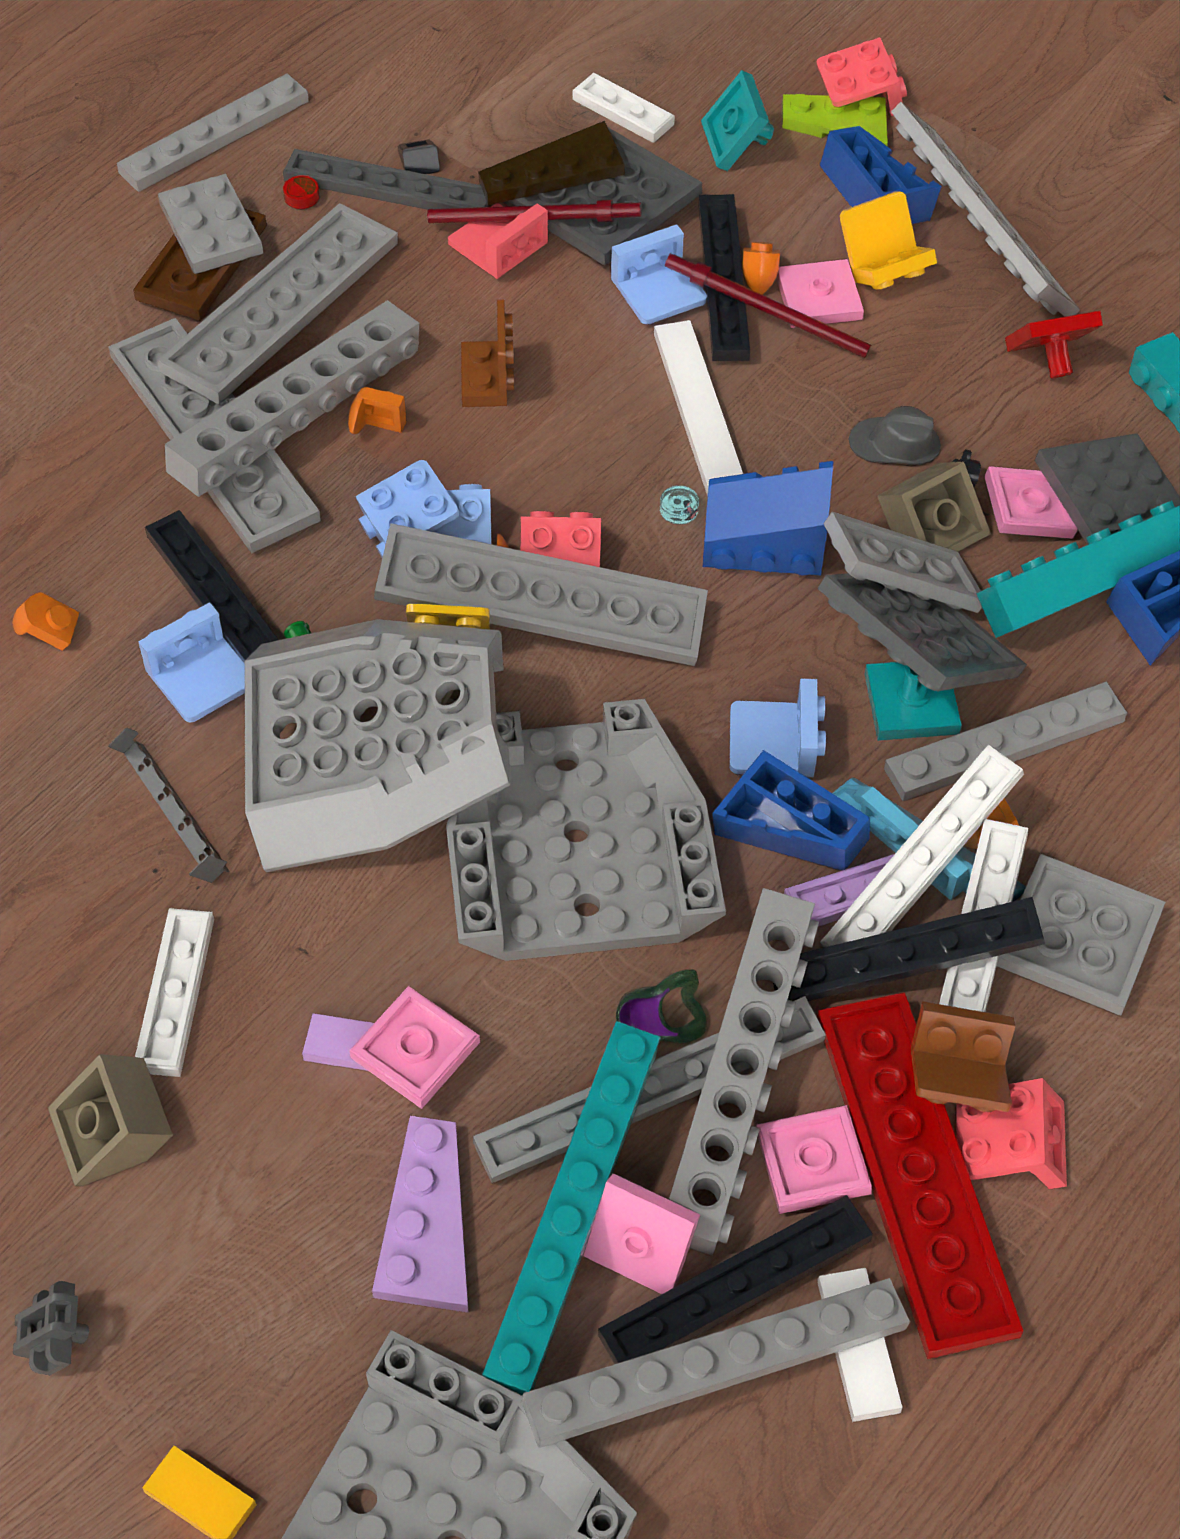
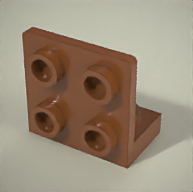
[461,299,514,407]
[911,1001,1015,1112]

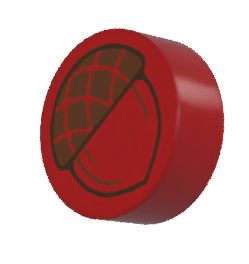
[283,175,320,209]

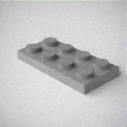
[824,511,982,613]

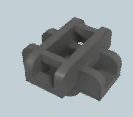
[13,1281,89,1376]

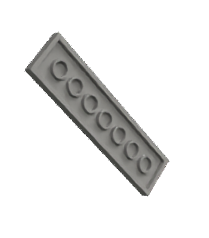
[891,102,1080,317]
[157,203,398,404]
[108,318,321,554]
[374,523,708,666]

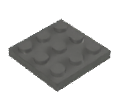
[1034,433,1180,545]

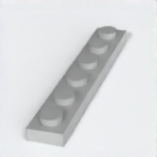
[117,74,309,192]
[884,682,1127,801]

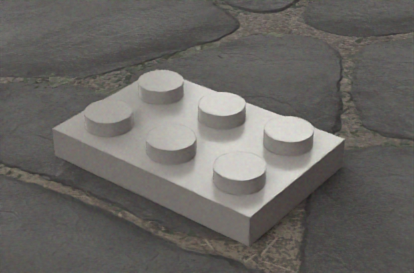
[158,174,263,274]

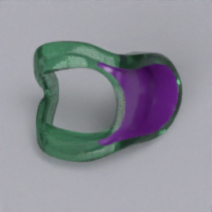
[616,969,707,1043]

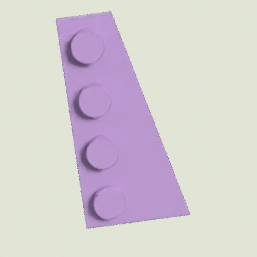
[372,1116,468,1312]

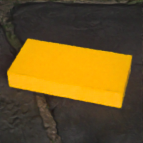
[142,1446,257,1539]

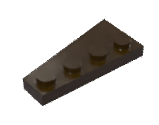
[478,121,625,205]

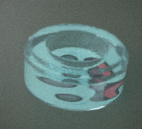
[660,486,699,524]

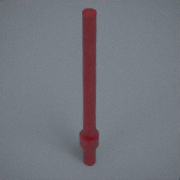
[427,199,642,224]
[665,253,871,358]

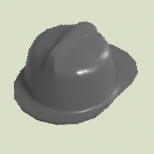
[848,406,941,465]

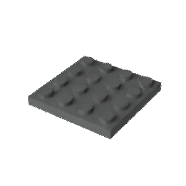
[503,122,702,266]
[818,573,1027,691]

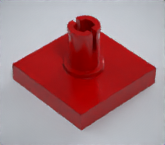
[1005,311,1103,379]

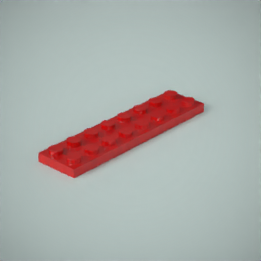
[817,992,1023,1359]

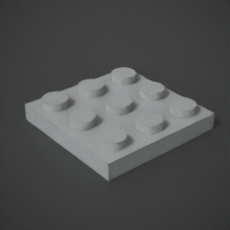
[997,854,1166,1016]

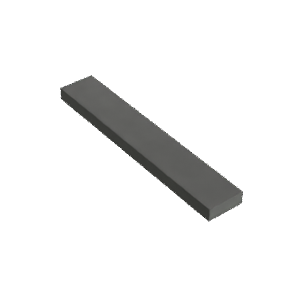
[283,149,492,210]

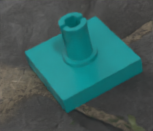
[701,70,774,171]
[864,662,962,741]

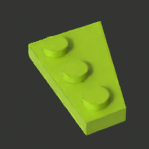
[782,94,888,146]

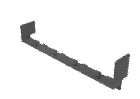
[108,728,229,883]

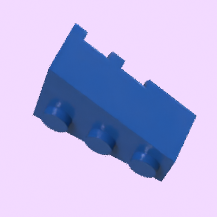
[820,126,942,224]
[1106,551,1180,666]
[712,750,870,871]

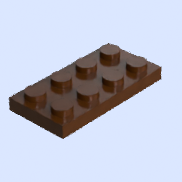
[133,209,267,321]

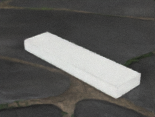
[135,908,214,1077]

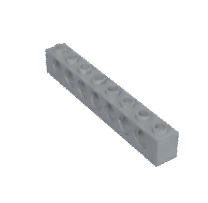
[165,300,420,497]
[669,888,819,1256]

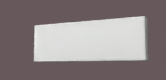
[573,73,675,143]
[817,1268,903,1422]

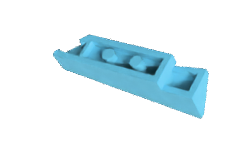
[832,778,1026,902]

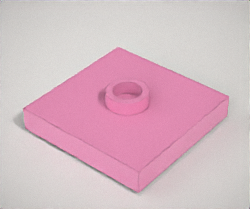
[776,259,864,328]
[984,467,1078,539]
[349,986,480,1109]
[756,1105,872,1214]
[583,1174,700,1294]

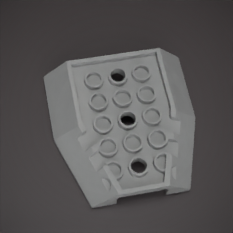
[245,619,511,872]
[446,699,726,961]
[281,1330,637,1539]

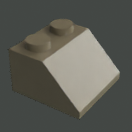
[877,462,991,552]
[48,1054,173,1186]

